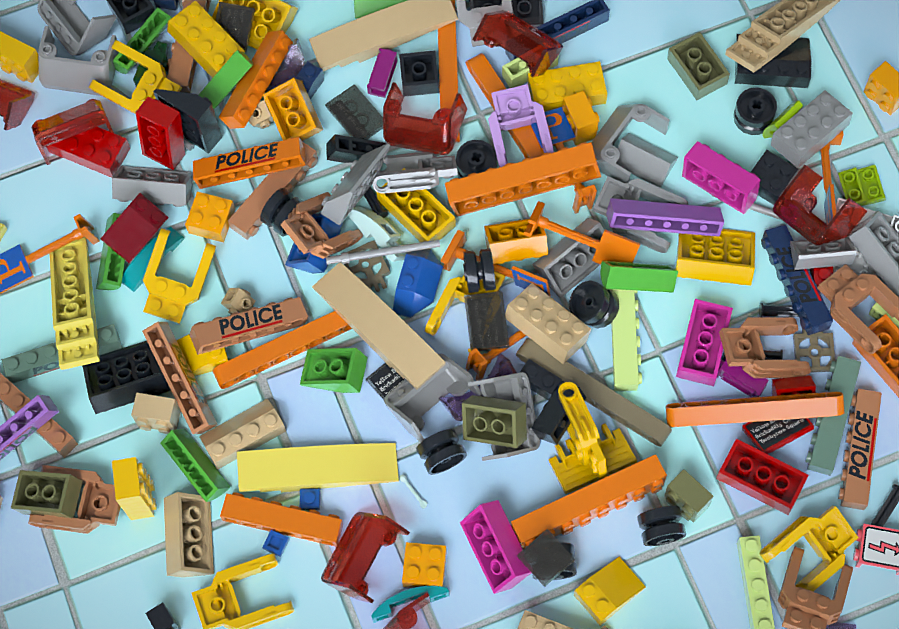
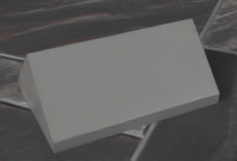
[616,133,678,188]
[790,236,857,270]

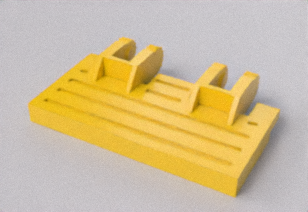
[548,423,637,495]

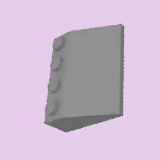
[321,143,391,225]

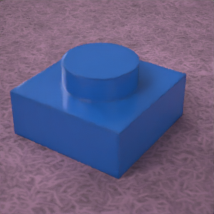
[299,489,320,510]
[262,530,290,557]

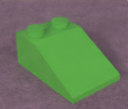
[299,348,368,393]

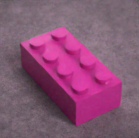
[682,141,761,214]
[676,299,733,387]
[459,500,533,594]

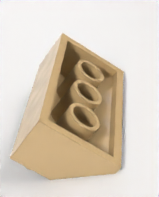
[199,399,286,470]
[164,492,214,578]

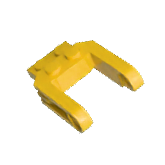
[88,40,182,114]
[143,228,216,324]
[424,271,505,353]
[558,382,607,480]
[759,505,858,592]
[191,554,295,629]

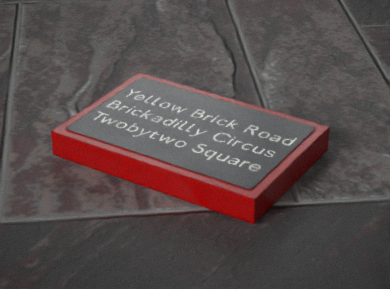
[742,418,814,454]

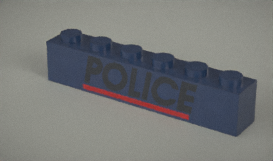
[505,0,610,62]
[761,224,833,335]

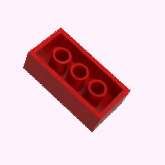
[135,96,185,170]
[44,112,131,178]
[716,439,809,515]

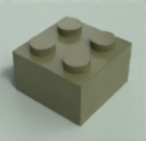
[664,469,714,523]

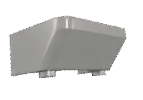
[37,0,117,56]
[38,26,119,96]
[592,104,670,183]
[384,354,483,443]
[468,372,540,461]

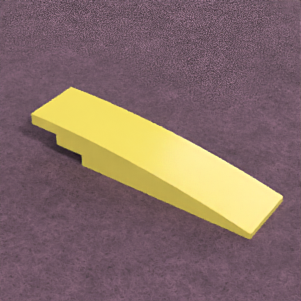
[49,237,100,370]
[237,443,399,493]

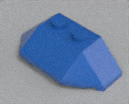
[393,249,443,318]

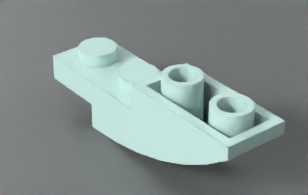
[349,206,406,262]

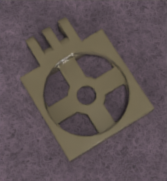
[344,240,390,292]
[793,329,835,372]

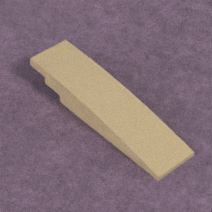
[309,0,459,72]
[725,0,841,72]
[312,263,446,390]

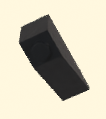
[326,134,386,163]

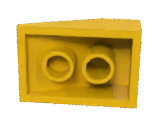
[177,334,229,376]
[574,557,646,626]

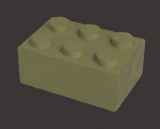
[667,32,730,101]
[462,395,527,448]
[10,470,82,519]

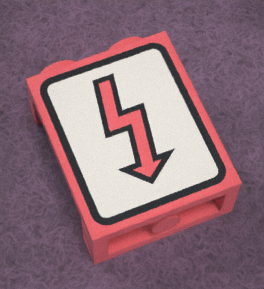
[853,524,899,575]

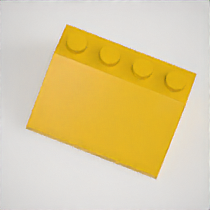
[212,0,298,50]
[675,229,755,286]

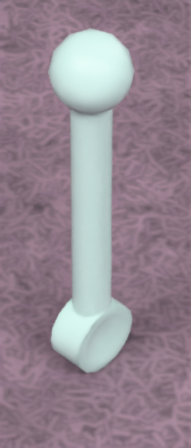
[399,475,427,509]

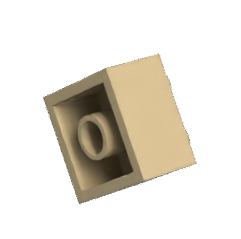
[131,393,181,434]

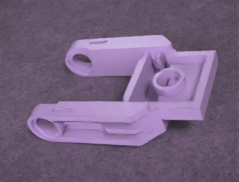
[488,84,554,168]

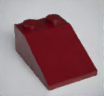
[100,193,169,263]

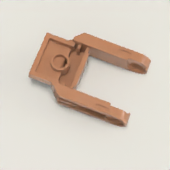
[281,192,363,259]
[817,264,899,354]
[719,317,811,378]
[28,465,121,534]
[778,546,853,629]

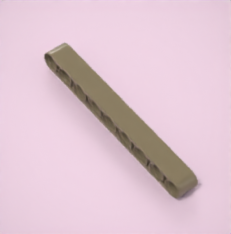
[516,338,672,447]

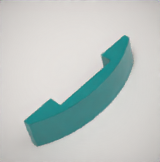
[122,226,185,292]
[371,586,450,623]

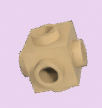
[249,100,274,129]
[220,288,256,314]

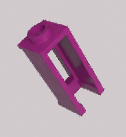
[367,48,398,98]
[717,360,769,397]

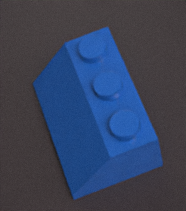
[285,213,343,274]

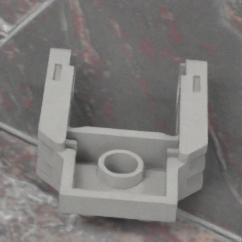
[456,0,514,47]
[373,152,458,193]
[592,176,688,253]

